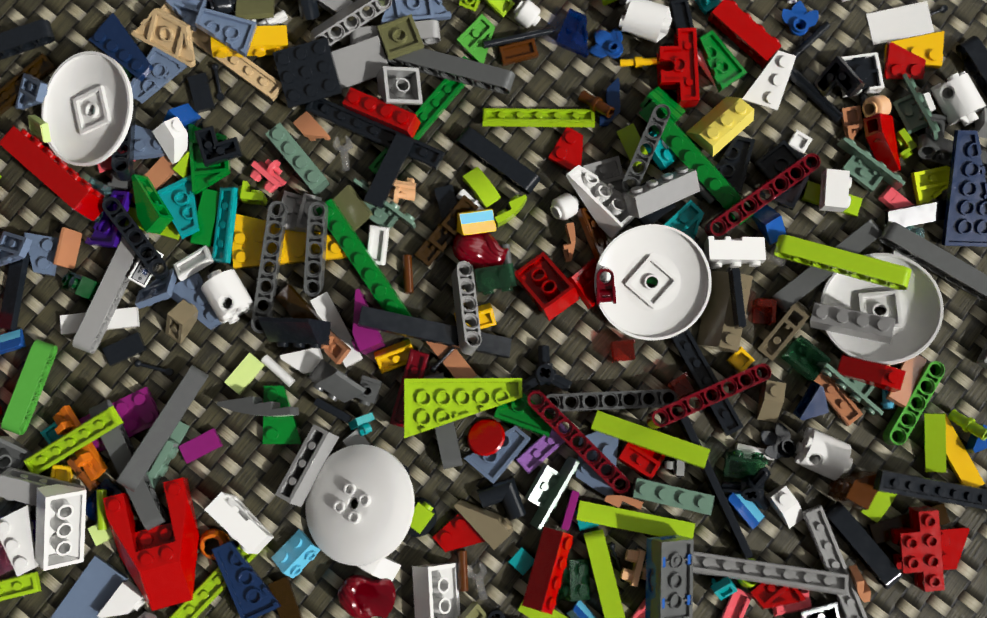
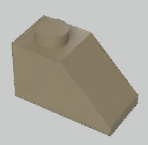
[165,299,198,344]
[756,380,786,423]

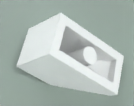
[152,117,188,164]
[280,348,323,376]
[765,485,804,529]
[358,557,401,581]
[97,581,145,618]

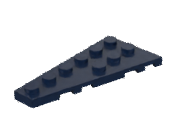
[942,130,987,247]

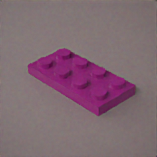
[78,387,160,453]

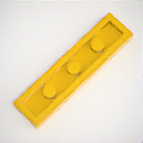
[945,414,985,487]

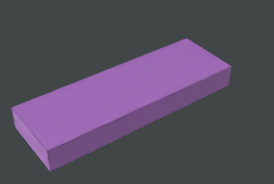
[516,423,567,474]

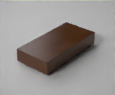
[498,38,539,66]

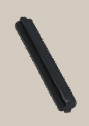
[789,66,843,122]

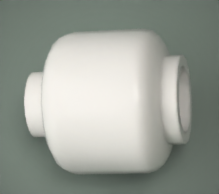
[513,0,541,28]
[550,193,579,221]

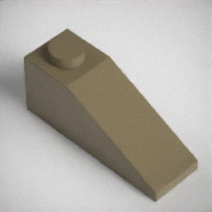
[758,303,812,361]
[454,499,514,550]

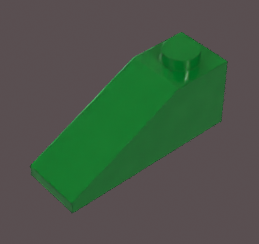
[131,174,174,234]

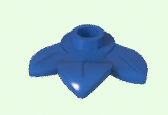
[782,1,819,36]
[589,28,624,59]

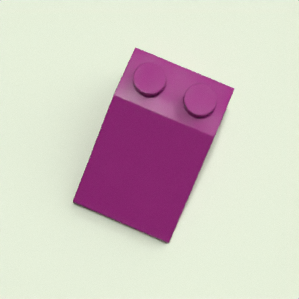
[351,289,385,355]

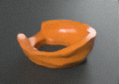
[199,528,230,560]

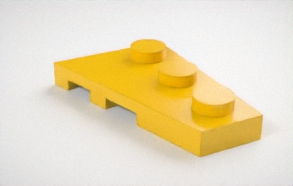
[884,31,944,69]

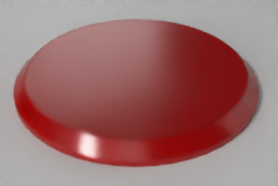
[467,418,505,456]

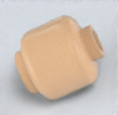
[862,95,892,118]

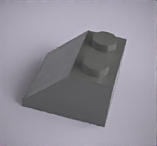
[309,359,366,403]

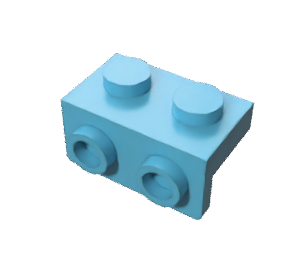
[271,529,320,578]

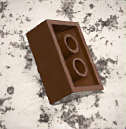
[827,471,878,510]

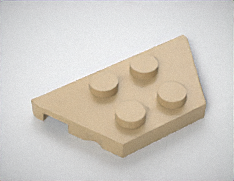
[131,8,196,68]

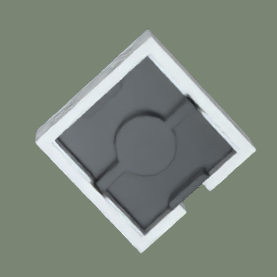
[841,52,885,98]

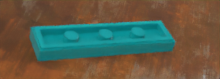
[212,187,239,263]

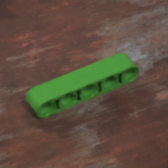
[1,339,58,435]
[883,361,945,445]

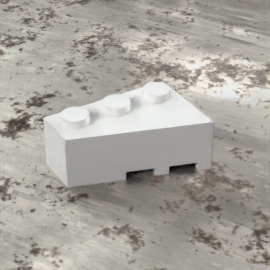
[704,236,766,269]
[204,492,274,554]

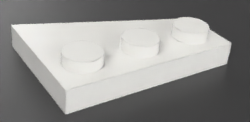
[742,50,796,111]
[0,505,39,577]

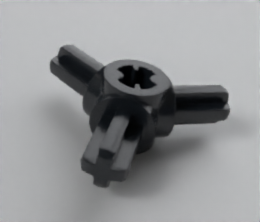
[522,345,572,393]
[721,467,771,510]

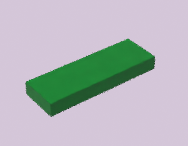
[190,189,220,247]

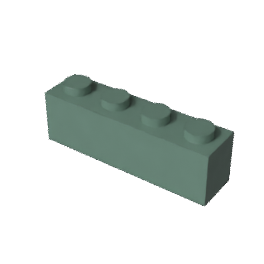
[265,122,330,196]
[630,477,715,515]

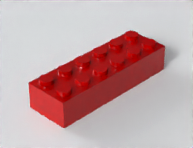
[0,126,105,222]

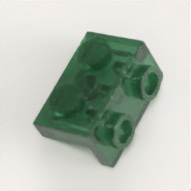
[475,263,517,295]
[781,335,831,382]
[723,450,769,478]
[558,558,590,601]

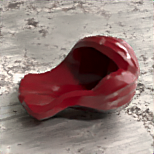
[452,232,508,278]
[338,575,396,618]

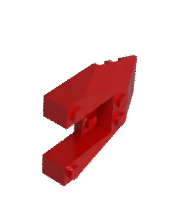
[103,477,200,611]

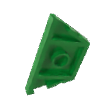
[188,124,231,194]

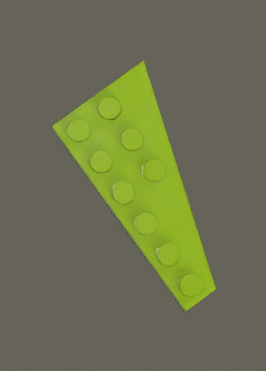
[404,378,522,439]

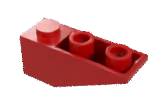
[863,113,901,173]

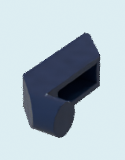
[599,78,620,127]

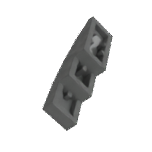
[217,396,299,417]

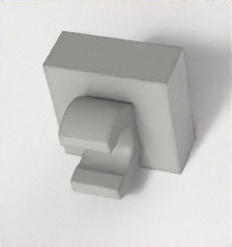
[664,459,685,476]

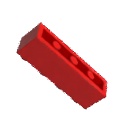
[708,0,782,68]
[342,87,421,138]
[522,527,573,614]

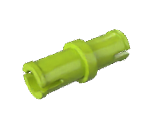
[948,409,987,441]

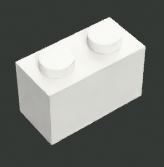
[819,169,852,212]

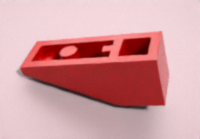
[837,355,906,392]

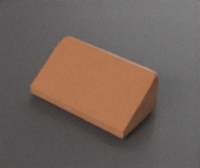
[53,227,82,269]

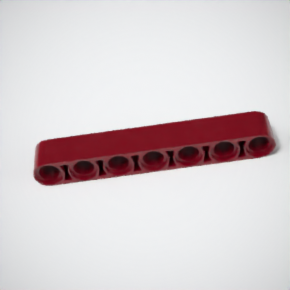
[705,153,821,238]
[646,363,771,429]
[527,389,630,493]

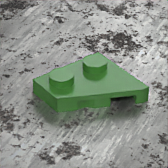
[456,14,495,64]

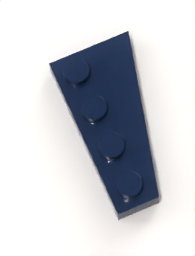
[89,13,154,82]
[212,540,281,618]

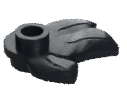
[760,422,796,459]

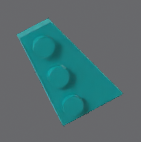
[157,175,200,239]

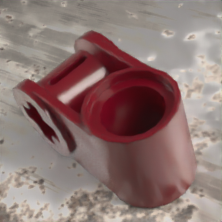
[596,267,616,305]

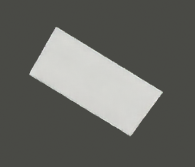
[866,1,934,45]

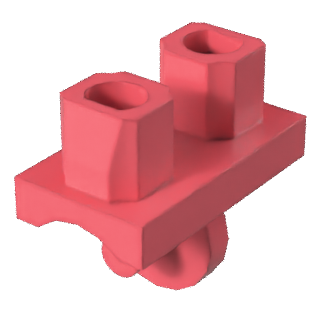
[250,159,287,193]

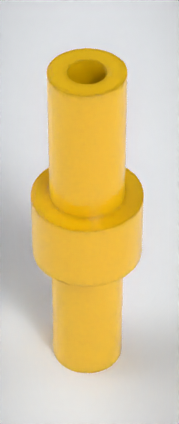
[619,56,657,68]

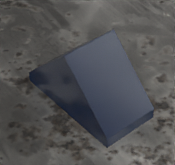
[793,381,829,420]

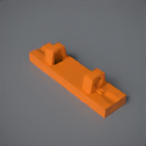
[53,405,108,481]

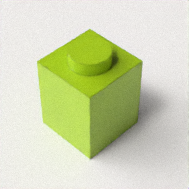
[410,501,435,534]

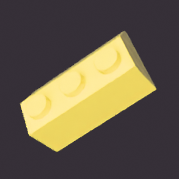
[686,96,754,157]

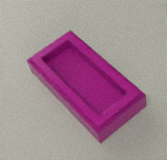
[178,428,223,464]
[560,490,580,531]

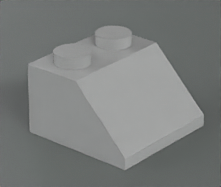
[377,66,423,105]

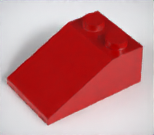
[513,252,580,321]

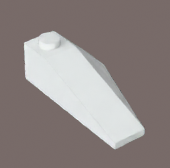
[566,165,635,239]

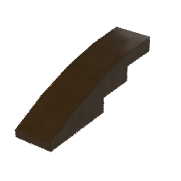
[413,195,478,267]

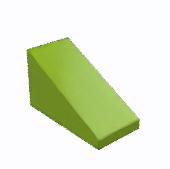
[173,152,190,178]

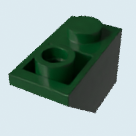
[61,271,100,300]

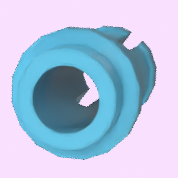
[880,389,896,410]

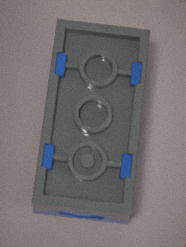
[645,535,694,618]

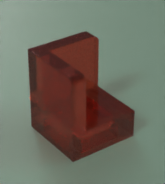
[752,298,777,325]
[610,339,635,363]
[667,372,694,400]

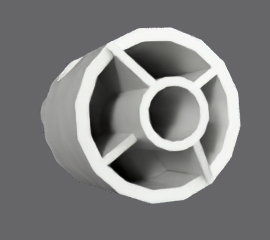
[618,0,672,43]
[931,71,986,126]
[201,269,254,324]
[794,427,853,480]

